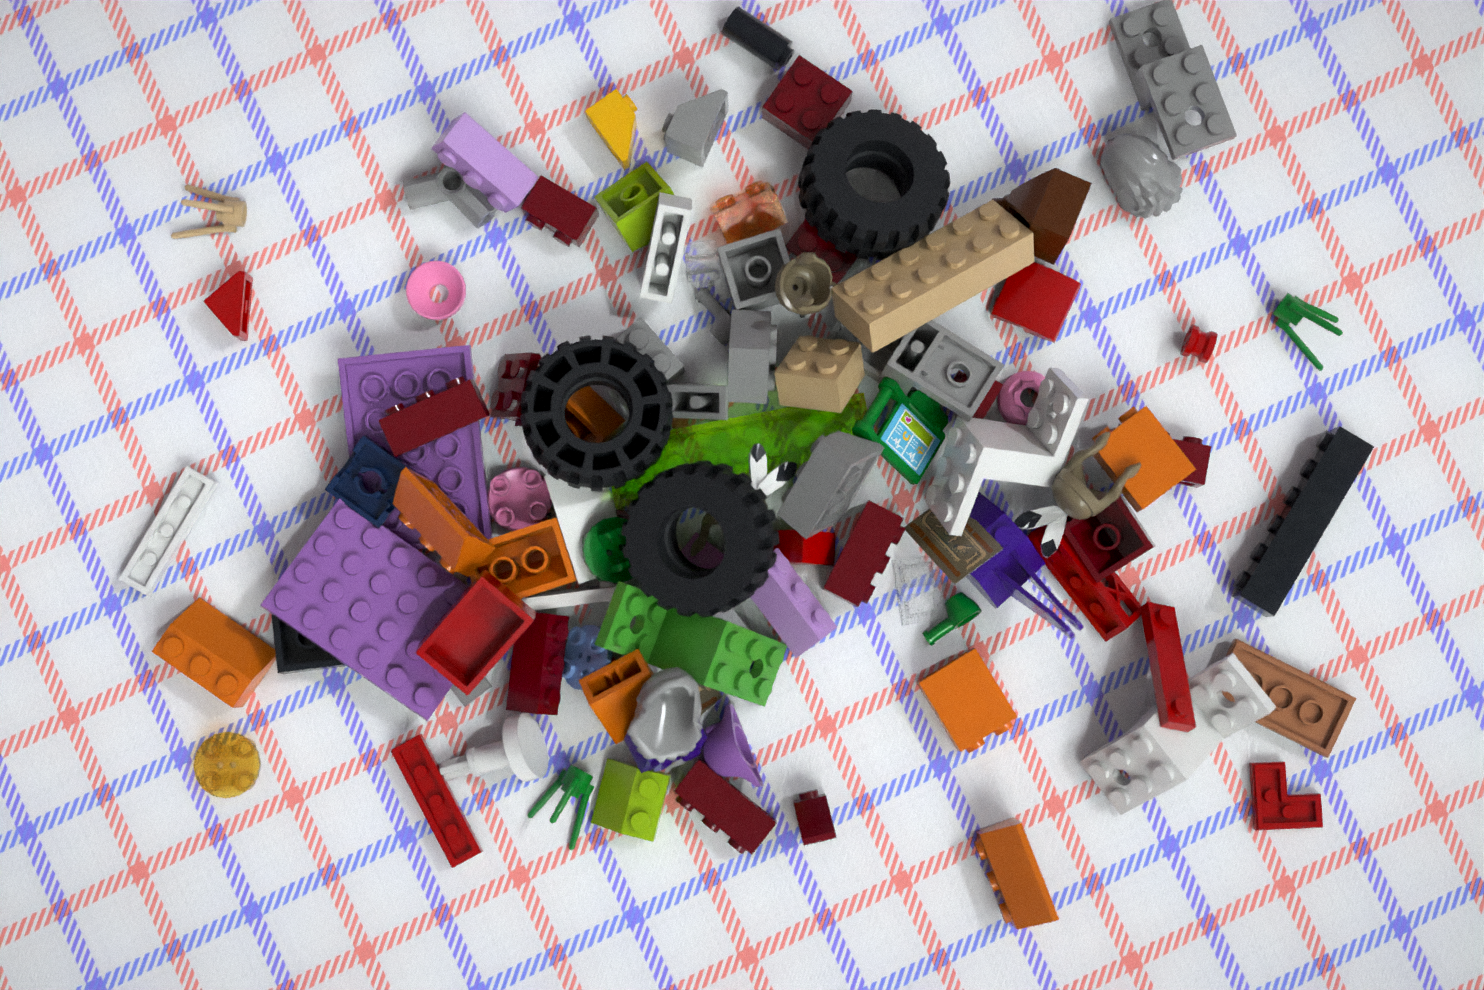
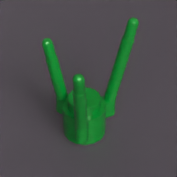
[1272,293,1343,371]
[527,764,594,850]

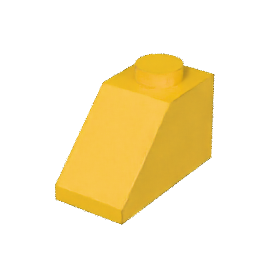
[585,89,638,170]

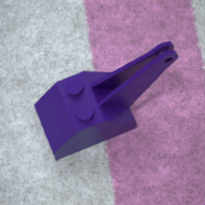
[966,492,1084,639]

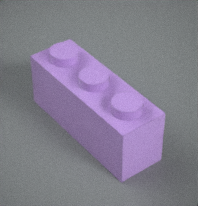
[431,112,539,213]
[751,548,837,658]

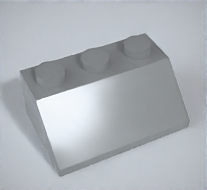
[777,431,885,539]

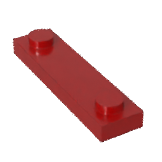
[1140,601,1196,732]
[390,734,483,868]

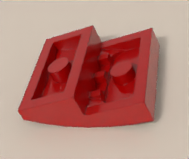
[991,262,1081,343]

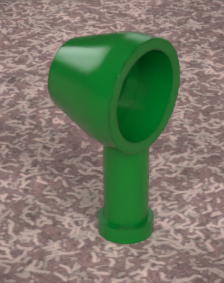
[922,592,982,646]

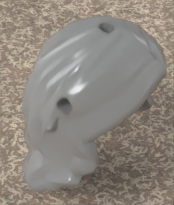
[1100,133,1183,218]
[627,667,702,763]

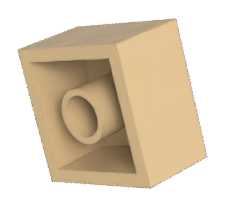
[774,335,865,413]

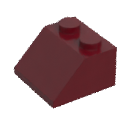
[1064,494,1156,583]

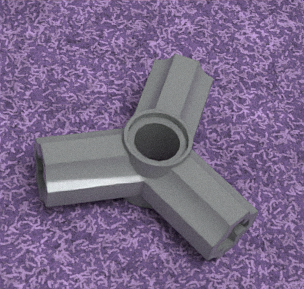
[403,164,498,229]

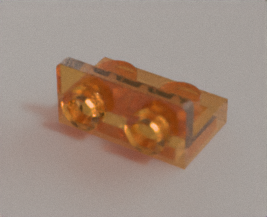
[710,181,788,244]

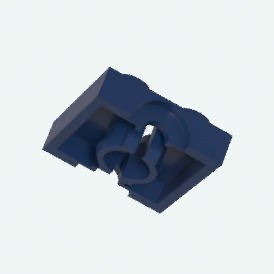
[325,435,420,528]

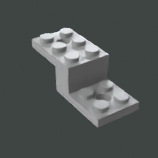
[1109,0,1237,160]
[826,320,1004,421]

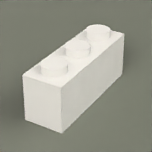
[640,192,692,303]

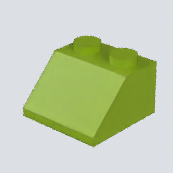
[594,162,674,252]
[591,758,671,842]

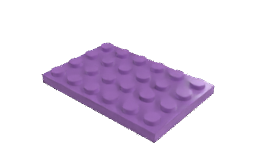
[338,345,493,549]
[260,498,469,721]

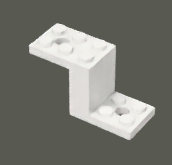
[925,367,1089,536]
[1079,653,1276,815]

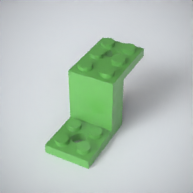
[594,581,787,707]

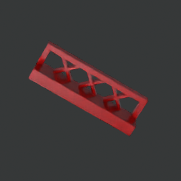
[1027,516,1141,642]

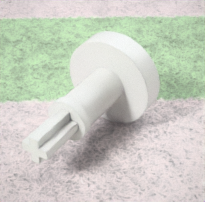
[440,712,548,782]

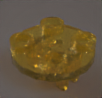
[193,732,261,798]

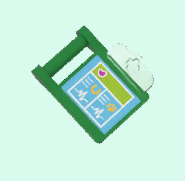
[851,377,949,485]

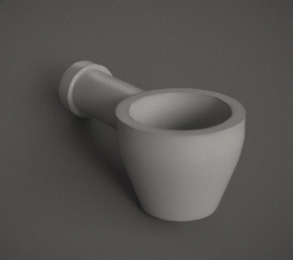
[695,287,731,345]

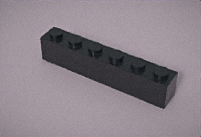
[1232,426,1374,617]

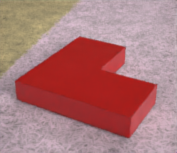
[1249,761,1323,830]

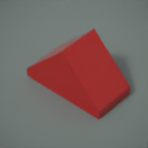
[203,271,253,341]
[773,530,835,566]

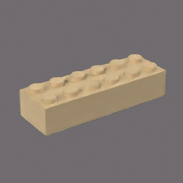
[831,200,1034,353]

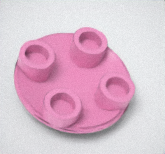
[488,467,552,531]

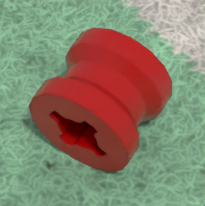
[1180,324,1218,364]

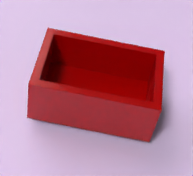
[415,569,536,696]

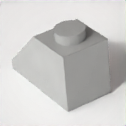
[667,383,728,420]

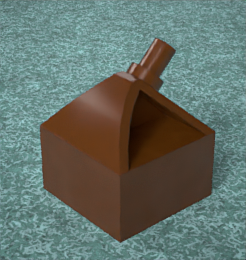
[992,168,1092,265]

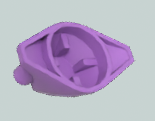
[704,704,764,787]

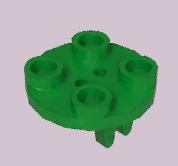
[582,517,632,584]

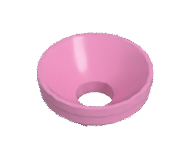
[406,261,466,320]
[997,371,1045,425]

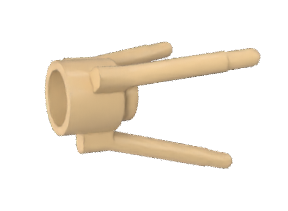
[171,184,247,239]

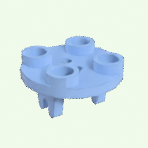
[562,625,613,690]

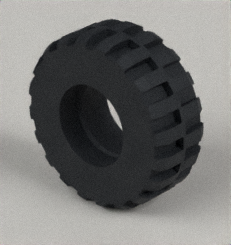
[798,109,950,260]
[520,335,673,491]
[622,461,779,617]

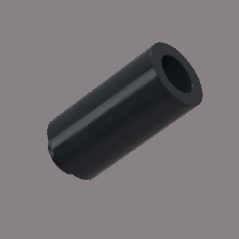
[721,6,794,69]

